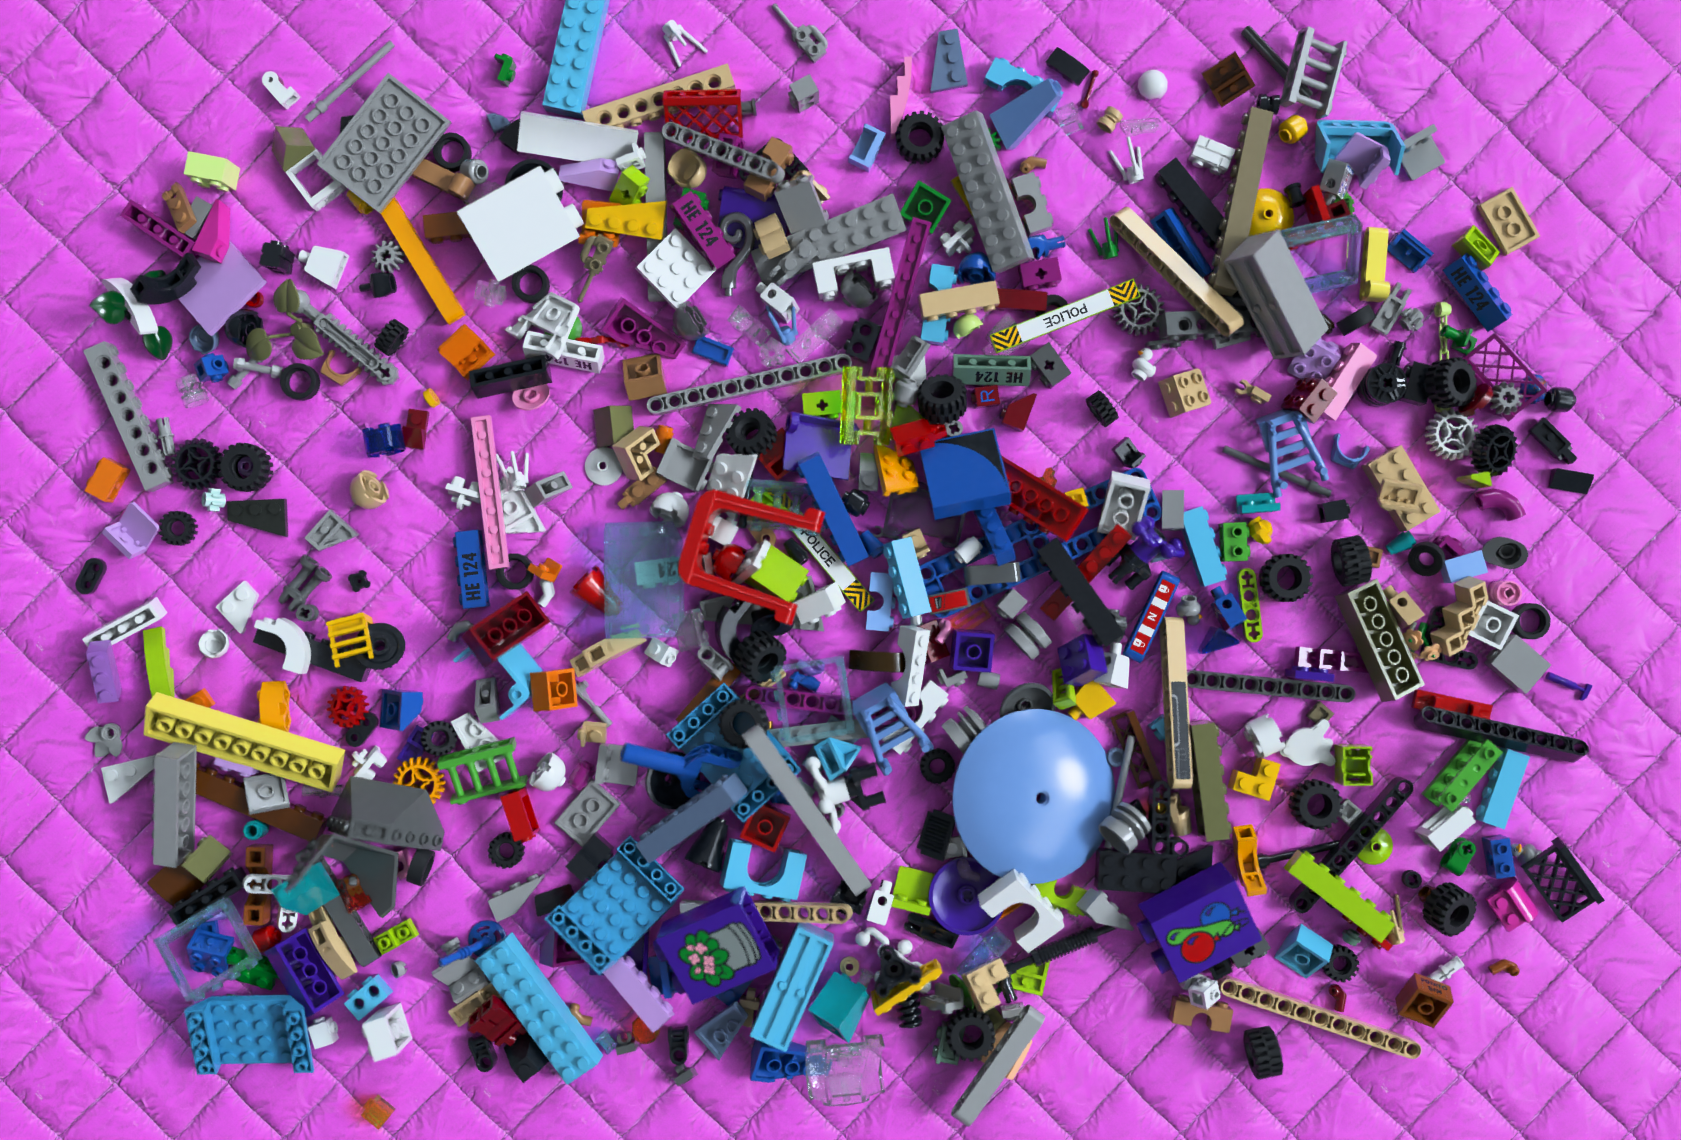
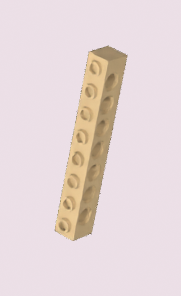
[582,63,736,128]

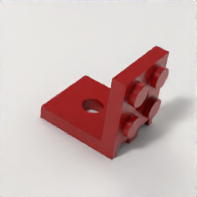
[1284,185,1334,251]

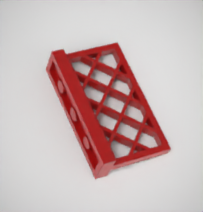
[663,89,743,139]

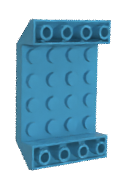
[666,683,801,823]
[545,836,685,975]
[184,995,314,1075]

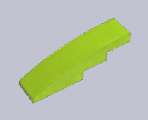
[143,626,175,697]

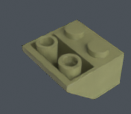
[182,835,233,884]

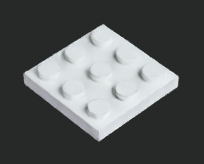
[635,228,716,310]

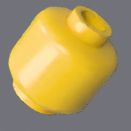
[1278,115,1308,144]

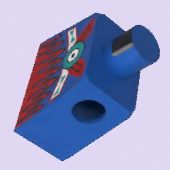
[1210,586,1247,632]

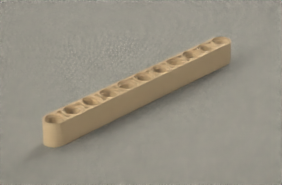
[1217,975,1421,1059]

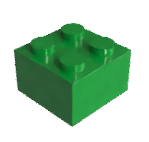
[900,180,952,235]

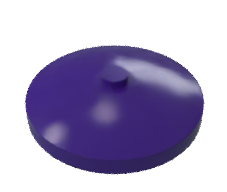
[928,857,1004,936]

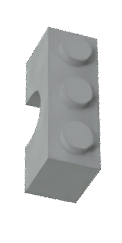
[1010,172,1054,237]

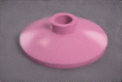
[512,384,550,410]

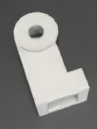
[262,71,301,110]

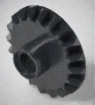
[353,623,405,671]

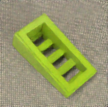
[1052,668,1076,710]

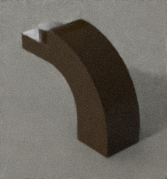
[849,650,906,672]

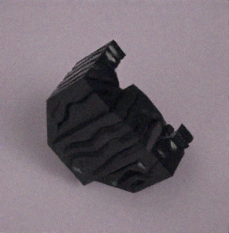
[830,880,868,915]

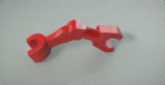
[575,335,629,348]

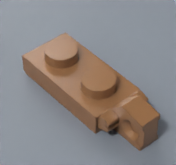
[617,466,667,510]

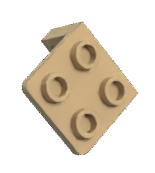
[1158,369,1211,418]

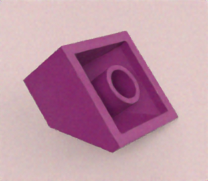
[539,928,585,968]

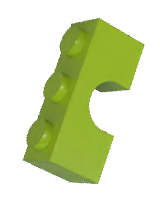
[1031,880,1088,917]

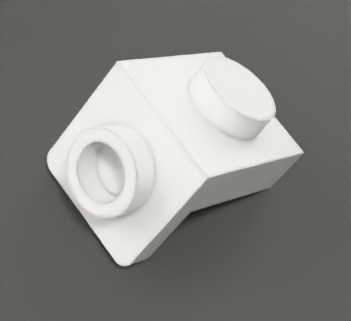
[644,637,679,667]

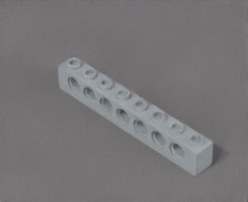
[83,341,174,492]

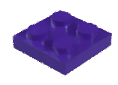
[1285,666,1335,682]

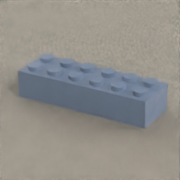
[636,772,748,863]

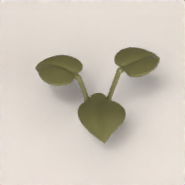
[246,279,324,361]

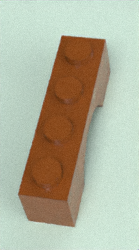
[243,844,273,926]

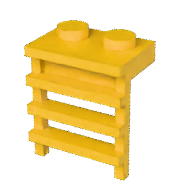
[326,613,374,668]

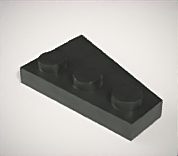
[227,499,288,537]

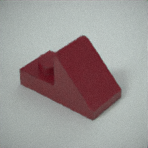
[402,409,430,450]

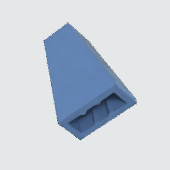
[989,78,1062,150]

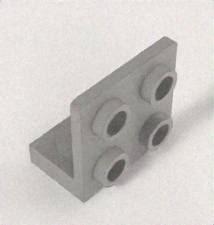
[1401,124,1445,181]
[594,743,638,786]
[432,956,490,1004]

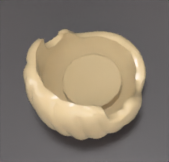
[667,148,707,188]

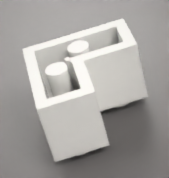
[793,581,846,625]

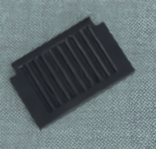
[917,809,955,862]

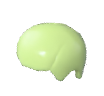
[953,314,983,339]

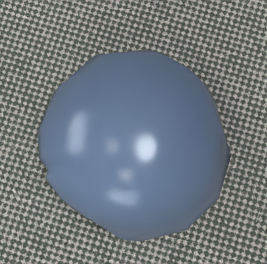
[189,324,220,355]

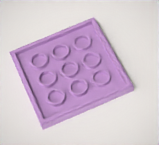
[178,240,267,336]

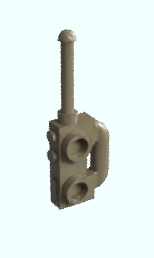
[577,234,614,303]

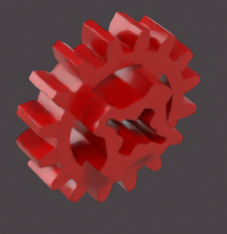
[327,686,369,728]

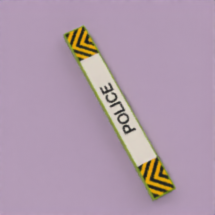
[989,279,1141,354]
[766,483,874,612]

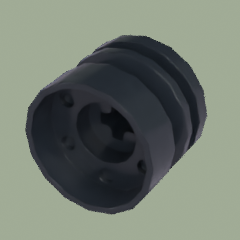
[1357,363,1407,407]

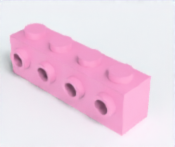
[1321,342,1377,421]

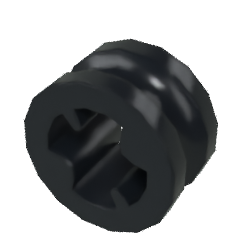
[1402,870,1422,889]

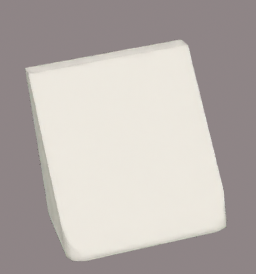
[1338,798,1363,827]

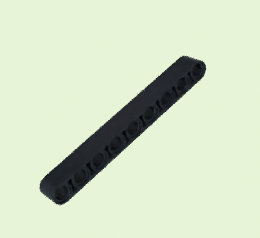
[1414,706,1589,763]
[1289,777,1414,913]

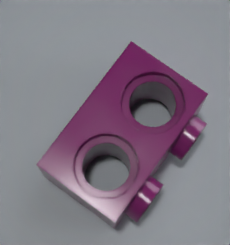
[712,133,745,179]

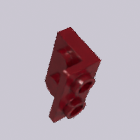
[918,620,950,665]

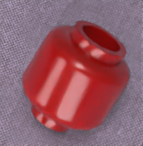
[250,925,282,953]

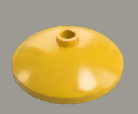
[1249,188,1294,239]

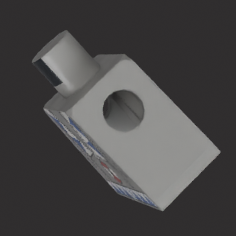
[1320,158,1355,206]

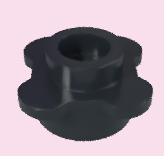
[348,570,371,592]

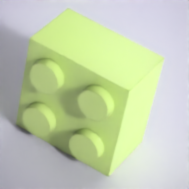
[184,151,240,192]

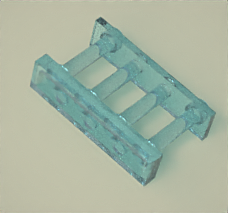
[746,479,824,536]

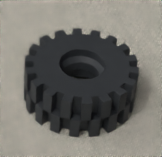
[725,408,777,458]

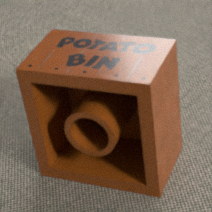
[1395,973,1454,1028]

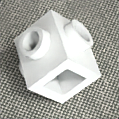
[1188,977,1220,1010]

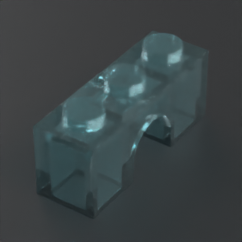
[956,926,1012,975]

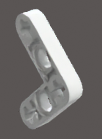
[242,874,298,933]

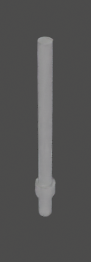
[305,40,395,122]
[1104,735,1136,849]

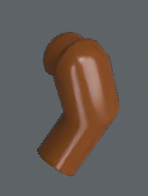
[1488,959,1520,976]

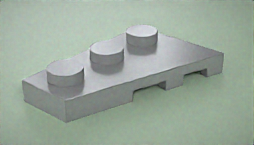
[692,404,742,460]

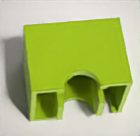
[1335,744,1373,786]

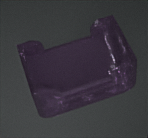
[882,481,966,548]

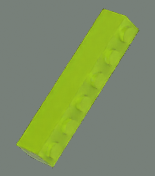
[1283,849,1396,943]

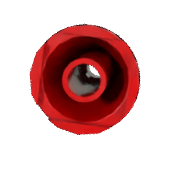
[570,565,623,617]

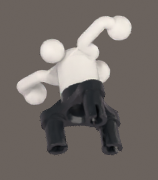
[805,757,886,834]
[855,927,932,998]

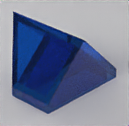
[1198,626,1240,654]

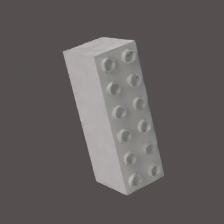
[1223,229,1329,359]

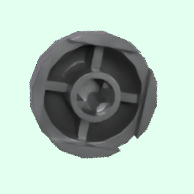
[840,270,878,308]
[672,301,709,341]

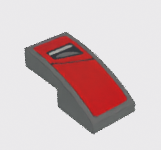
[927,587,971,615]

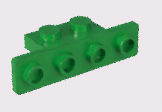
[227,946,280,991]

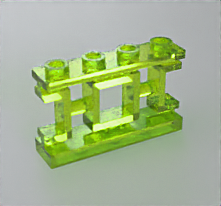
[840,366,895,445]

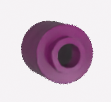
[568,760,595,791]

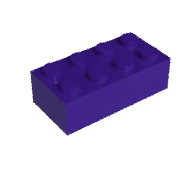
[264,928,345,1018]

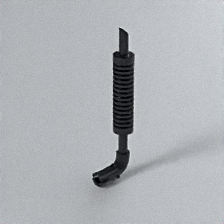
[998,925,1116,1003]

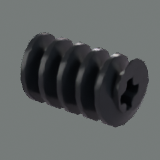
[896,992,923,1028]

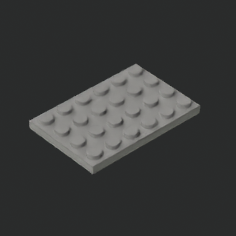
[317,73,451,214]

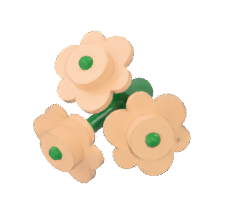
[1403,622,1443,661]

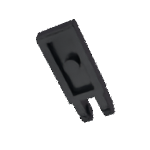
[904,913,959,949]

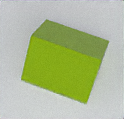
[1452,225,1500,271]

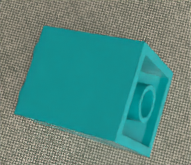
[271,862,340,915]
[808,972,870,1043]

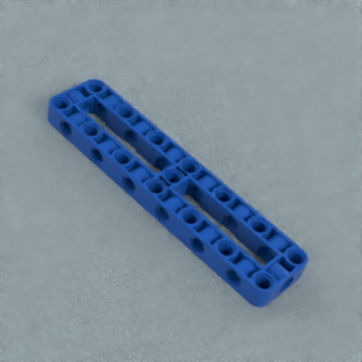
[919,468,1162,618]

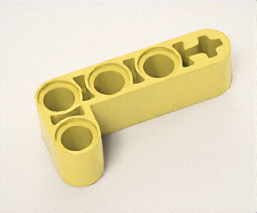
[1359,227,1390,302]

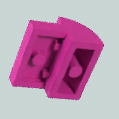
[1485,877,1538,932]

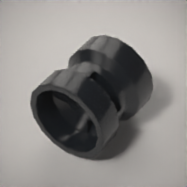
[1256,94,1280,115]

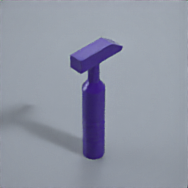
[1546,672,1592,701]

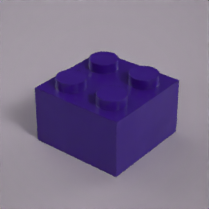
[949,628,995,673]
[1057,634,1108,687]

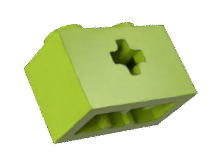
[609,165,650,205]
[802,390,842,419]

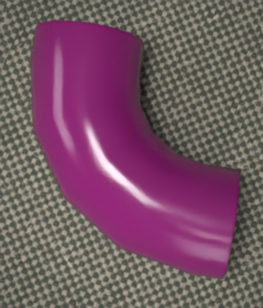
[1474,488,1526,521]

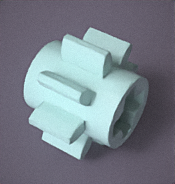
[201,488,226,511]

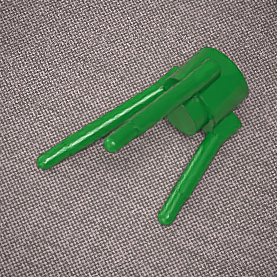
[1088,217,1119,260]

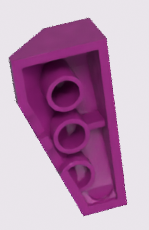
[601,297,686,359]

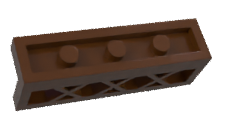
[1110,709,1162,789]

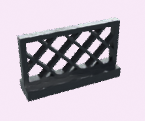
[1521,837,1605,923]

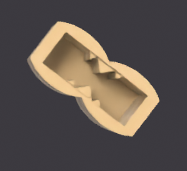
[753,213,790,260]

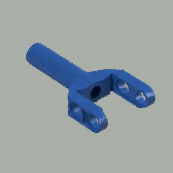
[620,742,743,798]

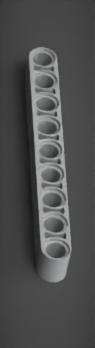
[644,132,667,302]

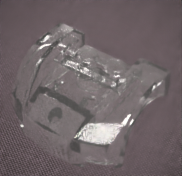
[805,1034,885,1106]

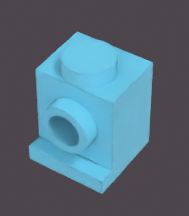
[1147,714,1165,742]

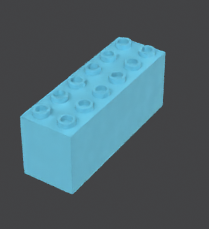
[750,922,834,1052]

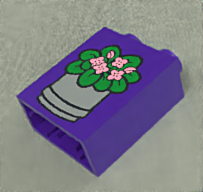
[653,886,780,1005]

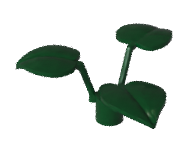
[89,270,173,360]

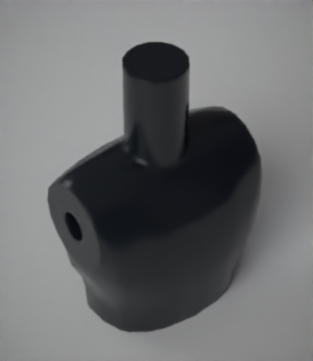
[359,272,397,298]

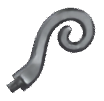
[719,212,756,296]

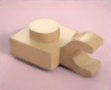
[1235,380,1272,405]

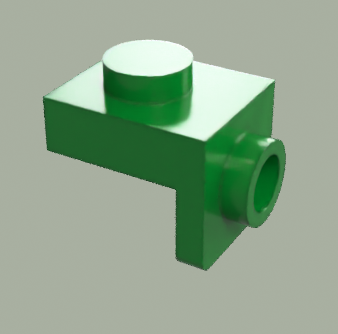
[494,53,517,87]

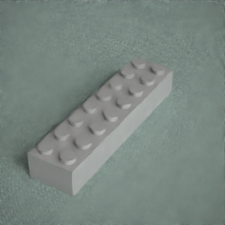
[941,110,1034,273]

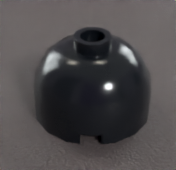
[224,309,263,348]

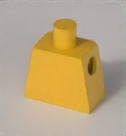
[1067,680,1116,720]

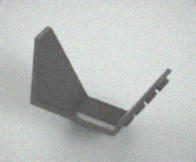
[326,776,445,851]
[284,833,399,918]

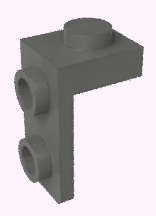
[1145,323,1185,350]

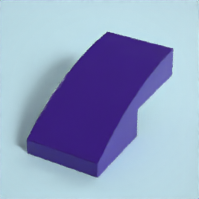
[397,725,433,762]

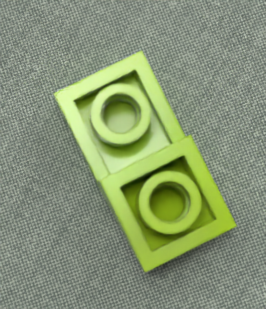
[373,918,419,955]

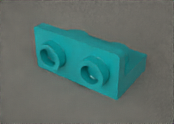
[1236,493,1281,514]

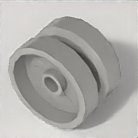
[1003,611,1052,660]

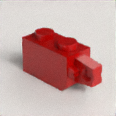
[890,419,947,457]

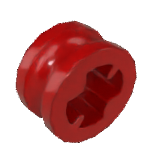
[246,292,264,308]

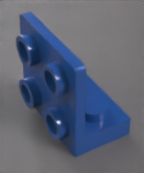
[186,929,235,977]

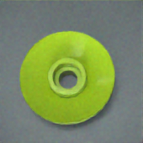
[1357,827,1393,865]

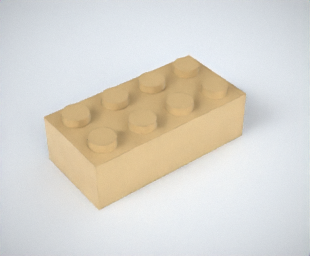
[1361,445,1441,532]

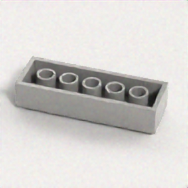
[152,742,197,868]

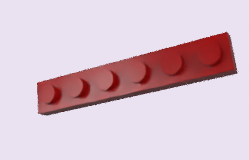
[1040,523,1132,621]

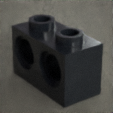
[843,317,882,364]

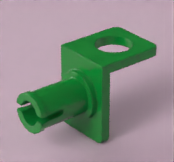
[1440,325,1477,355]

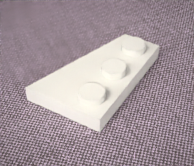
[451,712,513,772]

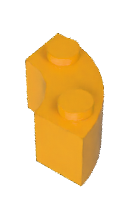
[257,681,292,732]

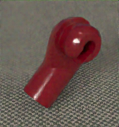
[1329,984,1347,1012]

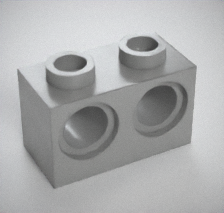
[788,74,819,113]
[994,589,1028,619]

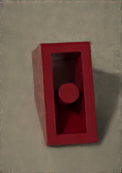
[999,393,1037,432]

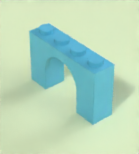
[719,838,807,902]

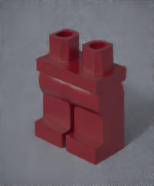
[468,994,527,1046]

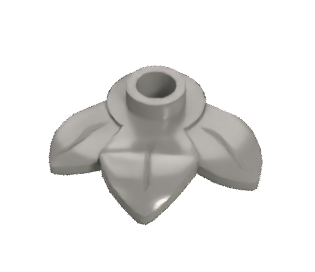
[85,723,123,757]

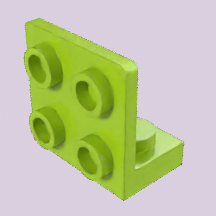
[891,865,934,916]

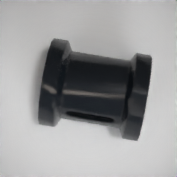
[1284,183,1307,208]

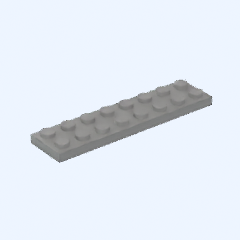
[751,193,907,285]

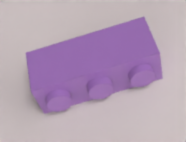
[86,640,122,703]

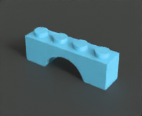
[983,57,1064,118]
[920,264,957,346]

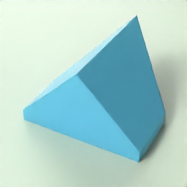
[814,737,862,781]

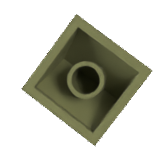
[272,126,316,172]
[593,406,634,448]

